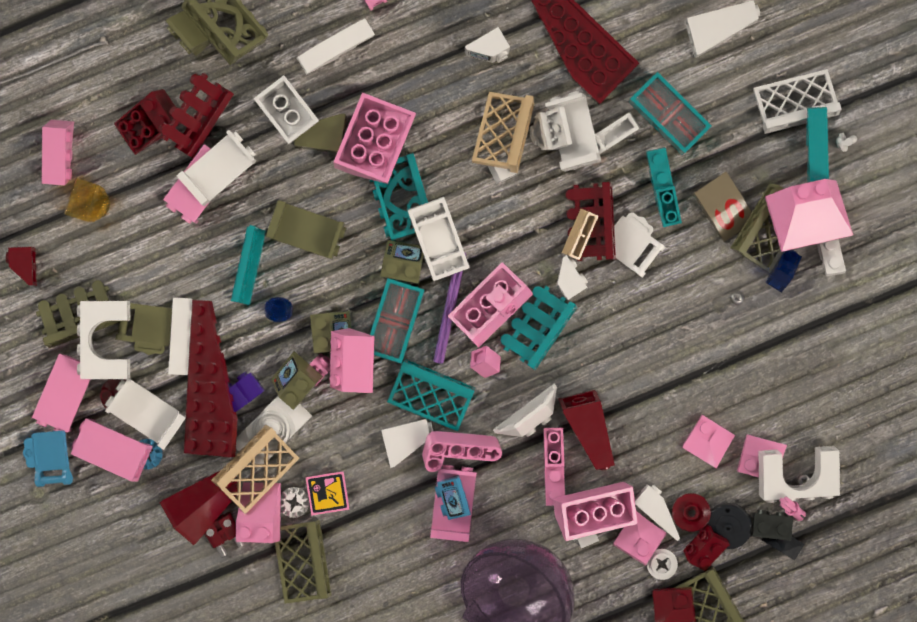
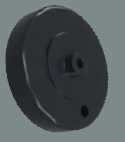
[708,503,752,549]

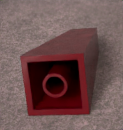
[558,390,615,470]
[159,470,237,545]

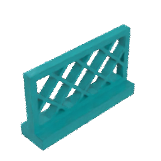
[231,225,267,305]
[387,359,476,431]

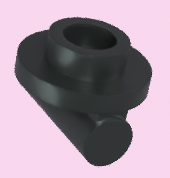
[208,126,228,146]

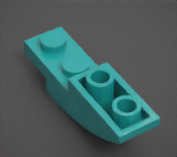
[646,147,682,227]

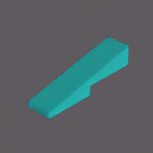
[806,107,829,183]

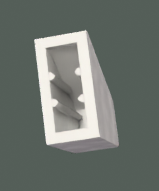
[381,419,433,468]

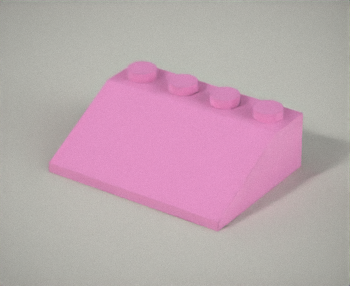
[333,93,416,184]

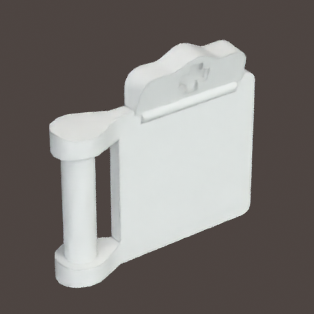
[602,212,666,278]

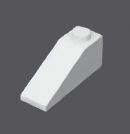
[634,485,680,541]

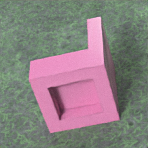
[470,346,501,378]

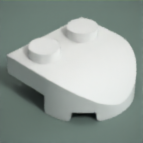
[530,107,572,150]

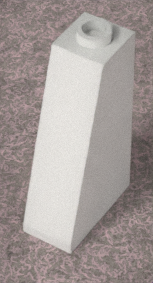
[685,0,760,58]

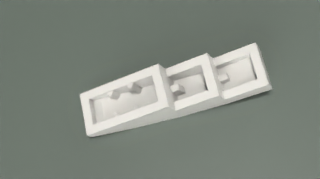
[297,19,375,75]

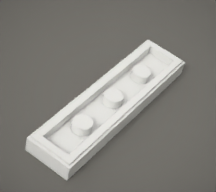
[168,298,192,375]

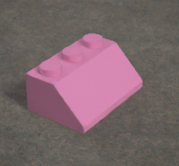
[330,328,374,393]

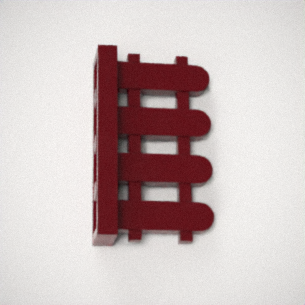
[159,73,234,158]
[566,182,616,262]

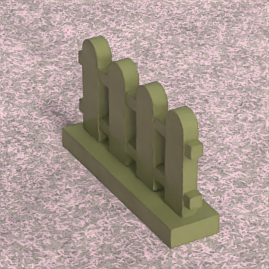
[36,280,120,348]

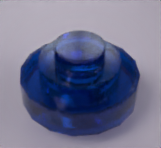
[264,297,293,322]

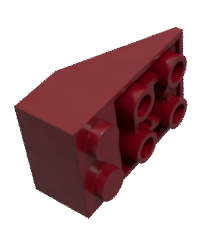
[114,89,181,155]

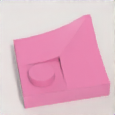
[682,415,735,468]
[737,435,787,478]
[613,511,666,566]

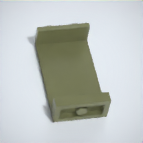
[266,200,347,260]

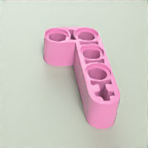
[422,431,502,472]

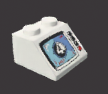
[465,27,510,63]

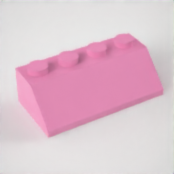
[448,262,533,348]
[553,482,637,541]

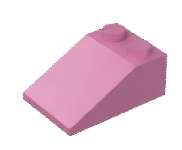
[236,482,281,543]

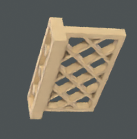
[472,92,535,173]
[211,425,299,514]

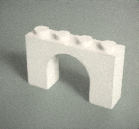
[77,301,130,379]
[758,446,840,503]

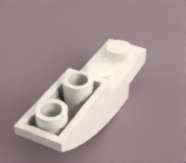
[817,239,846,276]

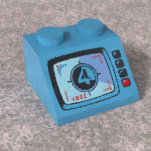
[435,475,471,520]

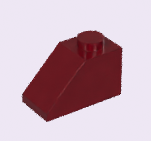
[6,247,37,286]

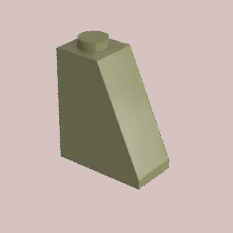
[293,114,347,153]

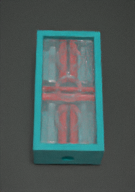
[628,72,712,155]
[370,278,425,364]

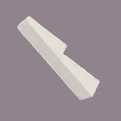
[574,112,641,170]

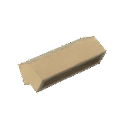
[562,209,598,260]

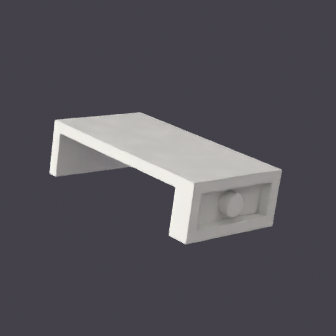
[545,91,602,172]
[176,130,256,206]
[105,379,186,450]

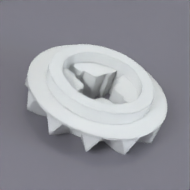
[280,487,309,518]
[647,549,678,580]

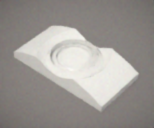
[408,197,470,281]
[236,396,312,470]

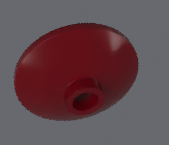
[672,493,711,532]

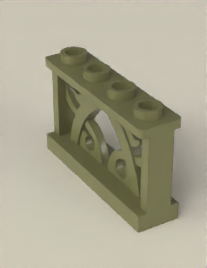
[181,0,268,66]

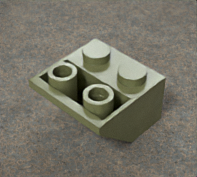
[165,11,211,56]

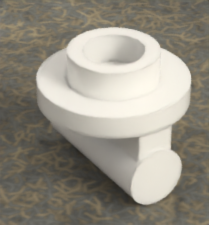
[836,133,857,152]

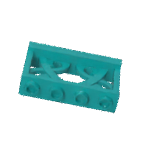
[369,153,428,241]

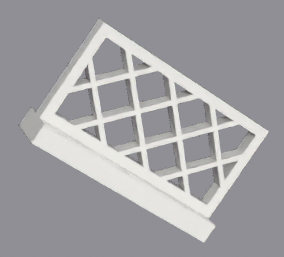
[753,69,842,134]

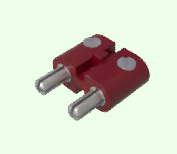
[204,512,244,557]

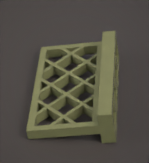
[730,183,784,273]
[275,520,332,604]
[674,566,745,622]

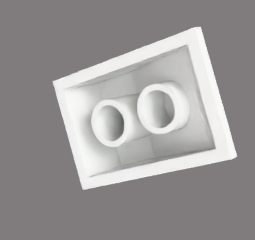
[254,75,319,144]

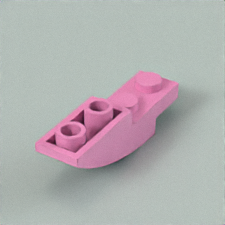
[544,428,565,506]

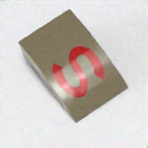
[692,172,752,242]

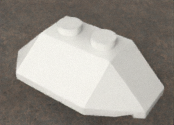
[493,383,557,437]

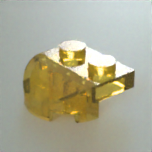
[64,178,110,222]

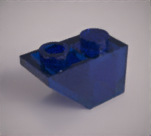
[765,250,802,293]

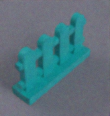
[501,286,578,371]

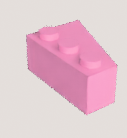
[42,120,74,185]

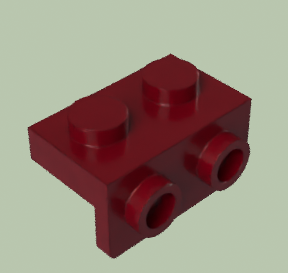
[683,524,730,571]

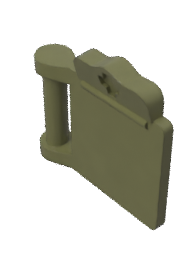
[115,303,172,355]

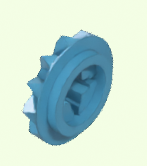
[139,439,163,470]

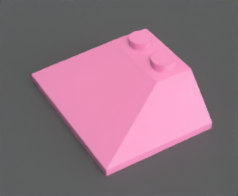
[765,179,853,252]

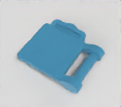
[23,430,73,487]

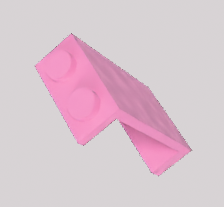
[163,144,210,224]
[32,354,91,433]
[71,418,153,482]
[430,464,477,542]

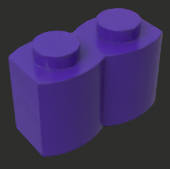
[228,371,265,412]

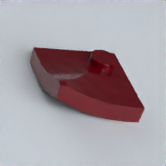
[652,587,696,622]

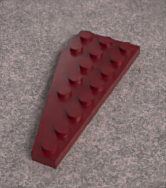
[531,0,639,105]
[184,300,238,457]

